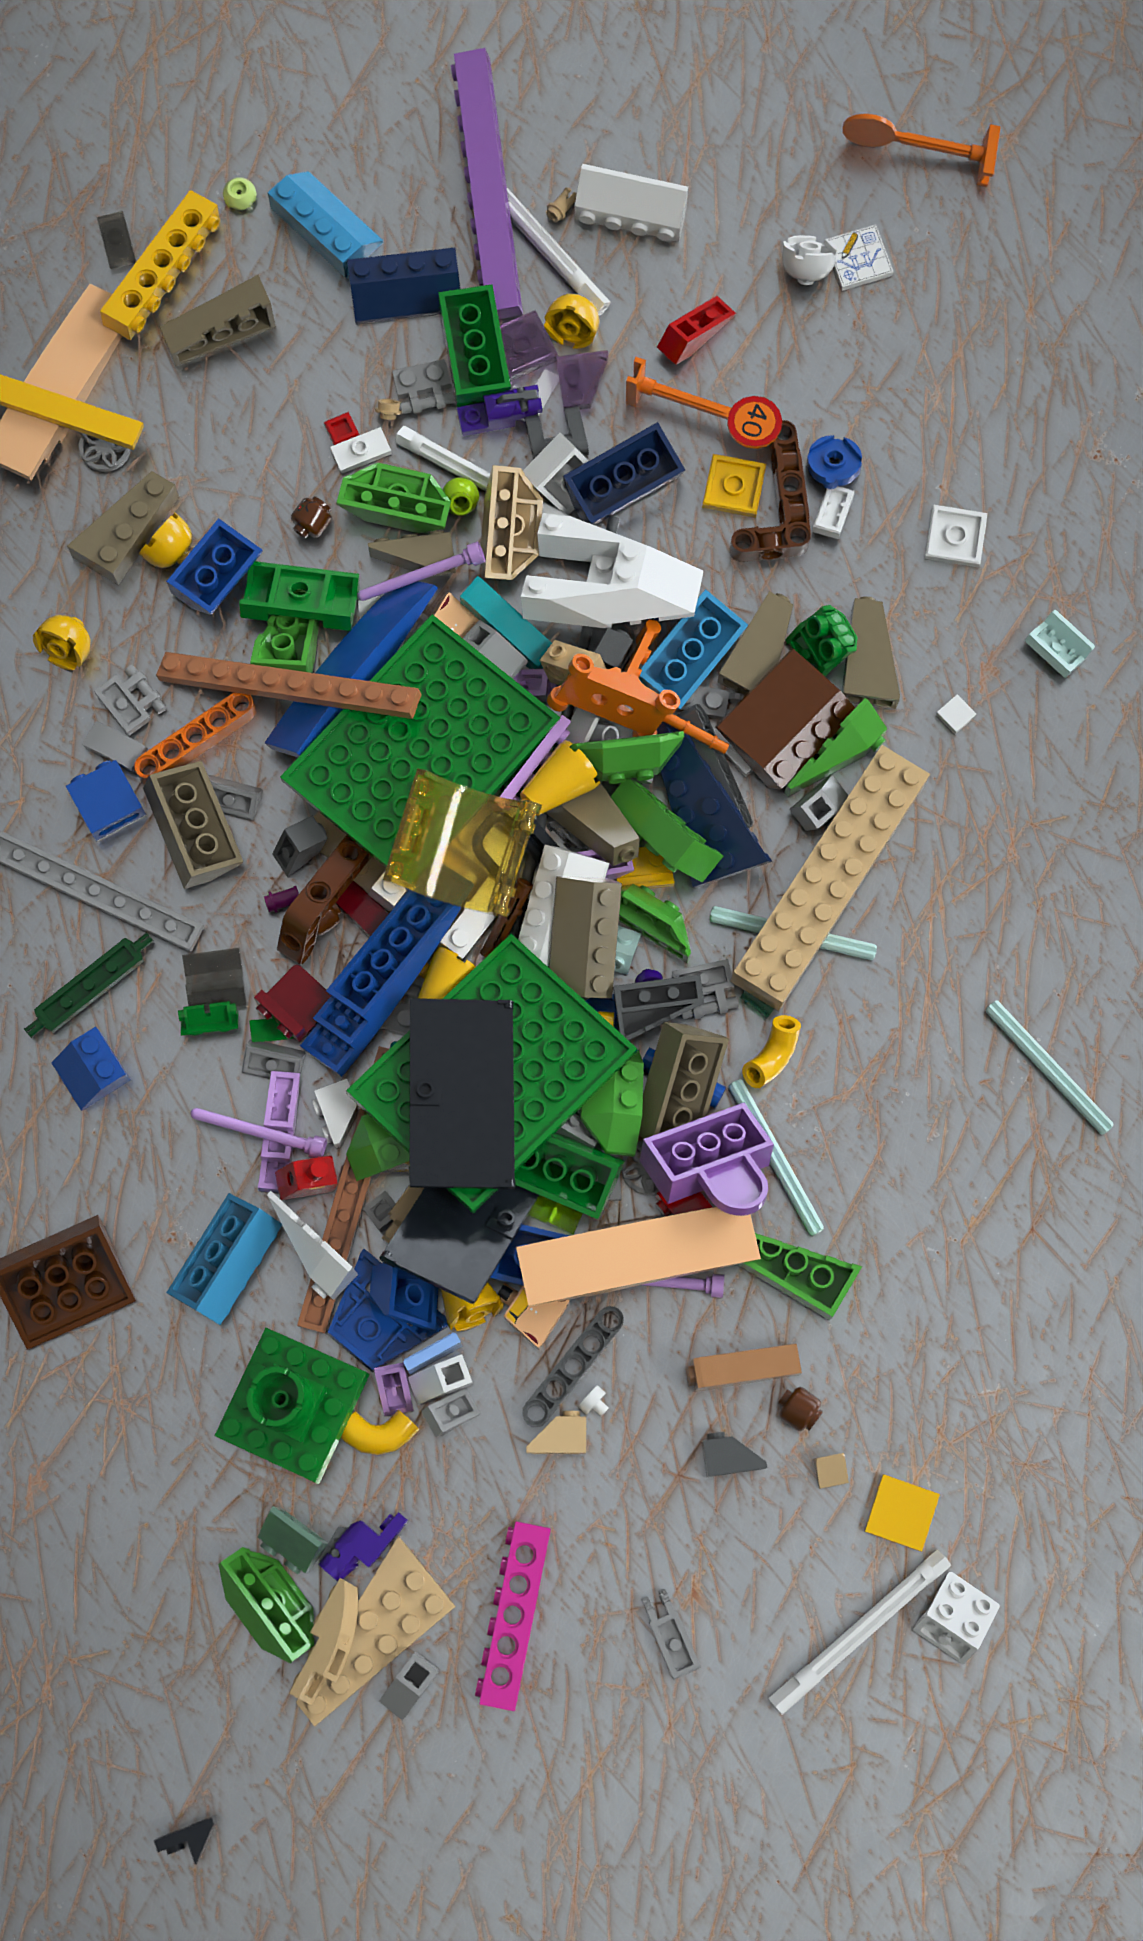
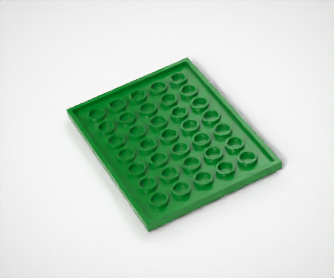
[280,614,561,887]
[346,934,637,1213]

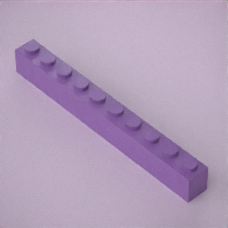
[451,48,523,319]

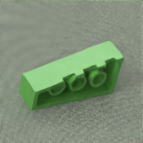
[611,778,723,883]
[737,1233,863,1320]

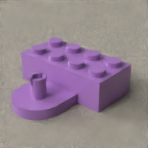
[639,1102,774,1216]

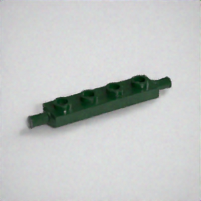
[24,932,154,1038]

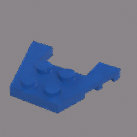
[327,1249,448,1372]

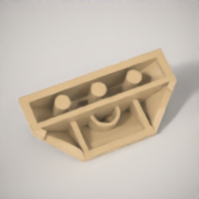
[481,465,543,580]

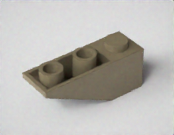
[368,530,456,576]

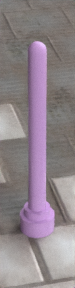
[357,541,486,601]
[191,1108,327,1158]
[643,1274,724,1298]

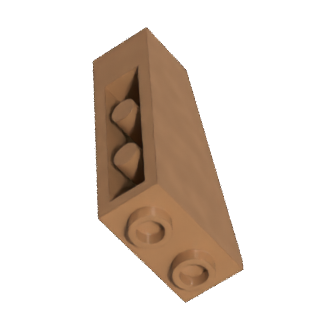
[686,1344,802,1392]

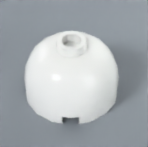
[782,236,837,285]

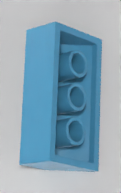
[267,171,384,278]
[638,589,748,710]
[166,1193,282,1325]

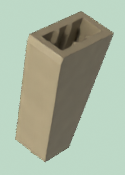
[717,591,793,695]
[842,596,900,709]
[545,777,640,866]

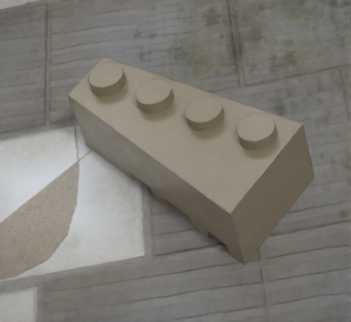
[160,275,276,366]
[67,471,179,585]

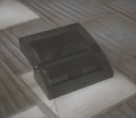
[182,947,247,1011]

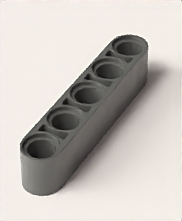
[676,704,753,828]
[522,1306,624,1427]

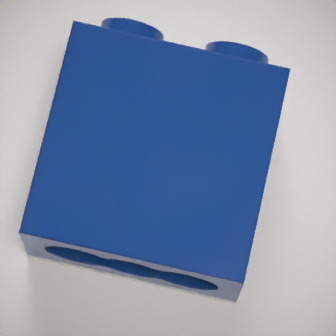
[66,760,147,842]

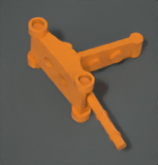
[547,619,729,754]

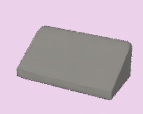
[208,775,263,820]
[242,1039,306,1078]

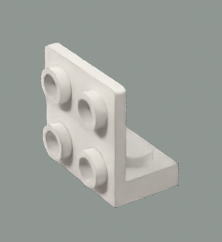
[913,1572,1000,1665]

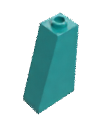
[460,576,552,669]

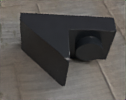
[154,1815,218,1865]

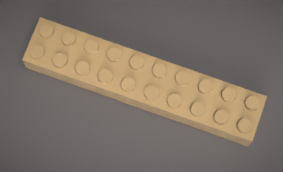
[730,745,930,1012]

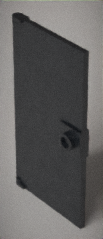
[409,998,516,1190]
[379,1185,540,1305]

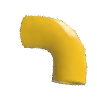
[742,1015,801,1088]
[341,1410,420,1455]

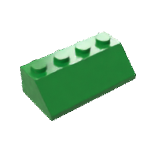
[438,284,511,407]
[515,1132,625,1219]

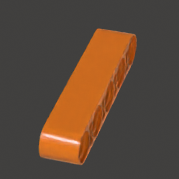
[135,692,256,784]

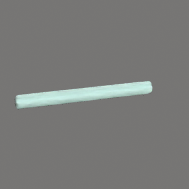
[710,906,877,960]
[985,1000,1113,1135]
[728,1079,823,1236]

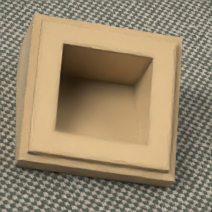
[813,1453,849,1489]

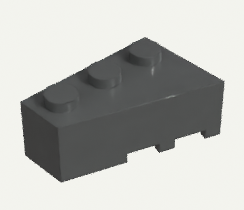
[613,975,704,1040]

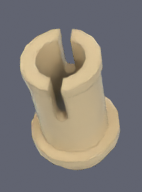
[546,187,577,222]

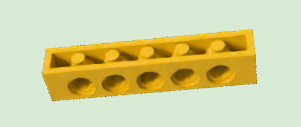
[100,190,220,340]

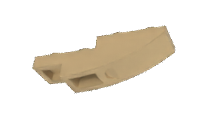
[289,1578,358,1705]

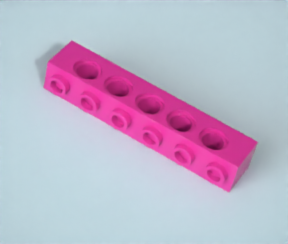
[475,1521,551,1712]

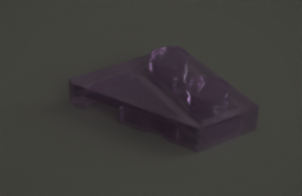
[556,350,609,410]

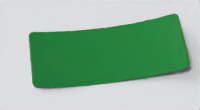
[249,1018,294,1042]

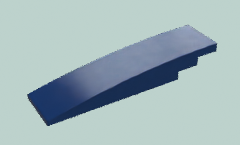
[265,581,438,757]
[300,859,475,1077]

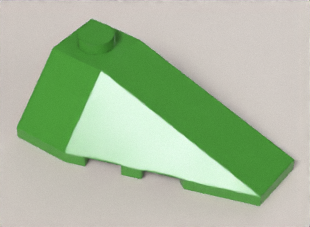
[250,589,320,673]
[785,698,887,797]

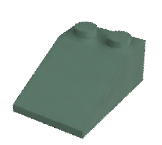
[258,1506,328,1574]

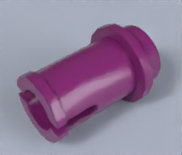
[264,886,299,914]

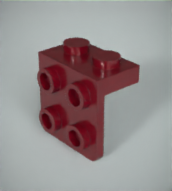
[254,964,331,1042]

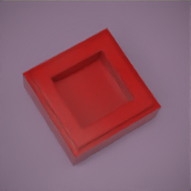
[324,411,360,445]

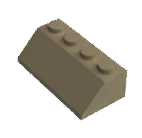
[143,761,243,889]
[549,876,622,998]
[639,1022,729,1139]

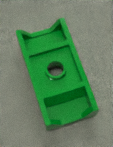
[239,561,360,631]

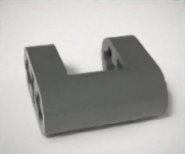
[524,406,589,460]

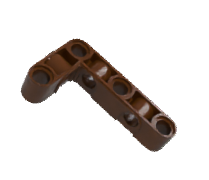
[729,420,811,562]
[277,835,372,965]

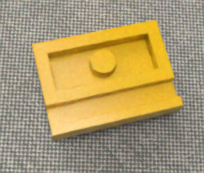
[616,847,675,889]

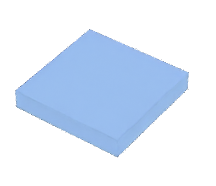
[403,1332,463,1375]

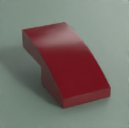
[336,881,388,937]

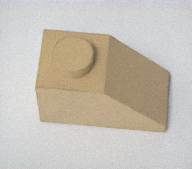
[526,1411,586,1454]

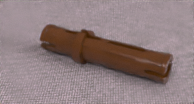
[480,878,533,958]

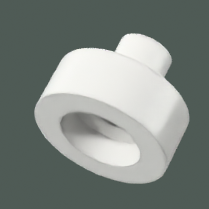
[578,1385,609,1416]

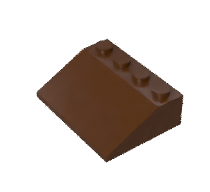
[715,649,855,789]
[0,1215,136,1350]

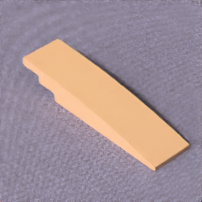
[0,284,137,481]
[516,1207,761,1307]

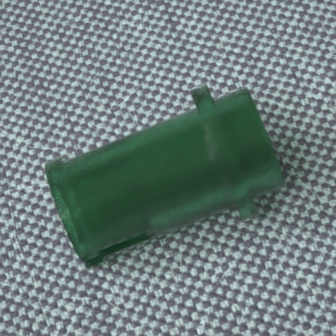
[740,991,774,1019]

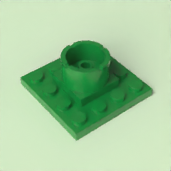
[214,1327,370,1484]

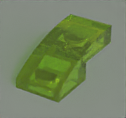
[528,1195,583,1235]

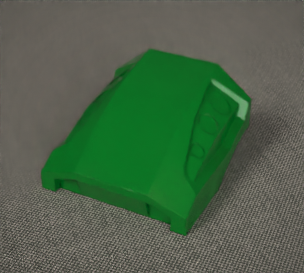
[785,605,858,677]

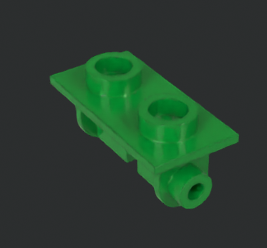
[178,1001,239,1036]

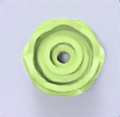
[223,177,257,210]

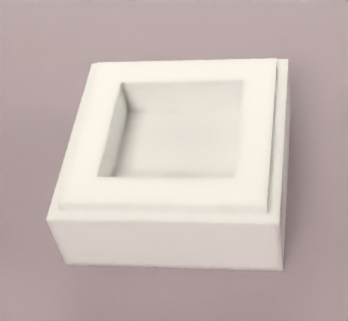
[936,694,976,735]

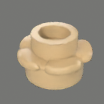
[375,399,402,420]

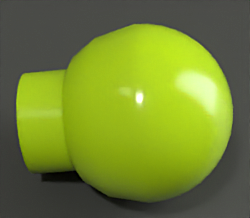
[442,477,479,516]

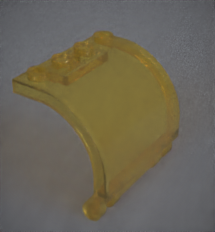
[383,768,542,917]

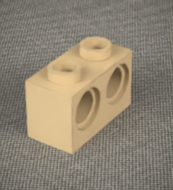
[540,640,606,685]

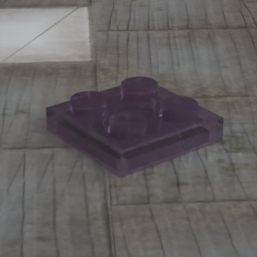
[500,310,559,381]

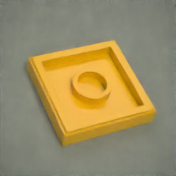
[702,454,766,518]
[864,1474,940,1552]

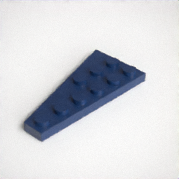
[657,722,773,888]

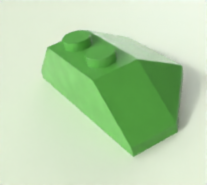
[336,462,451,533]
[569,731,684,784]
[619,884,691,963]
[580,1050,644,1157]
[346,1114,409,1181]
[218,1547,314,1663]

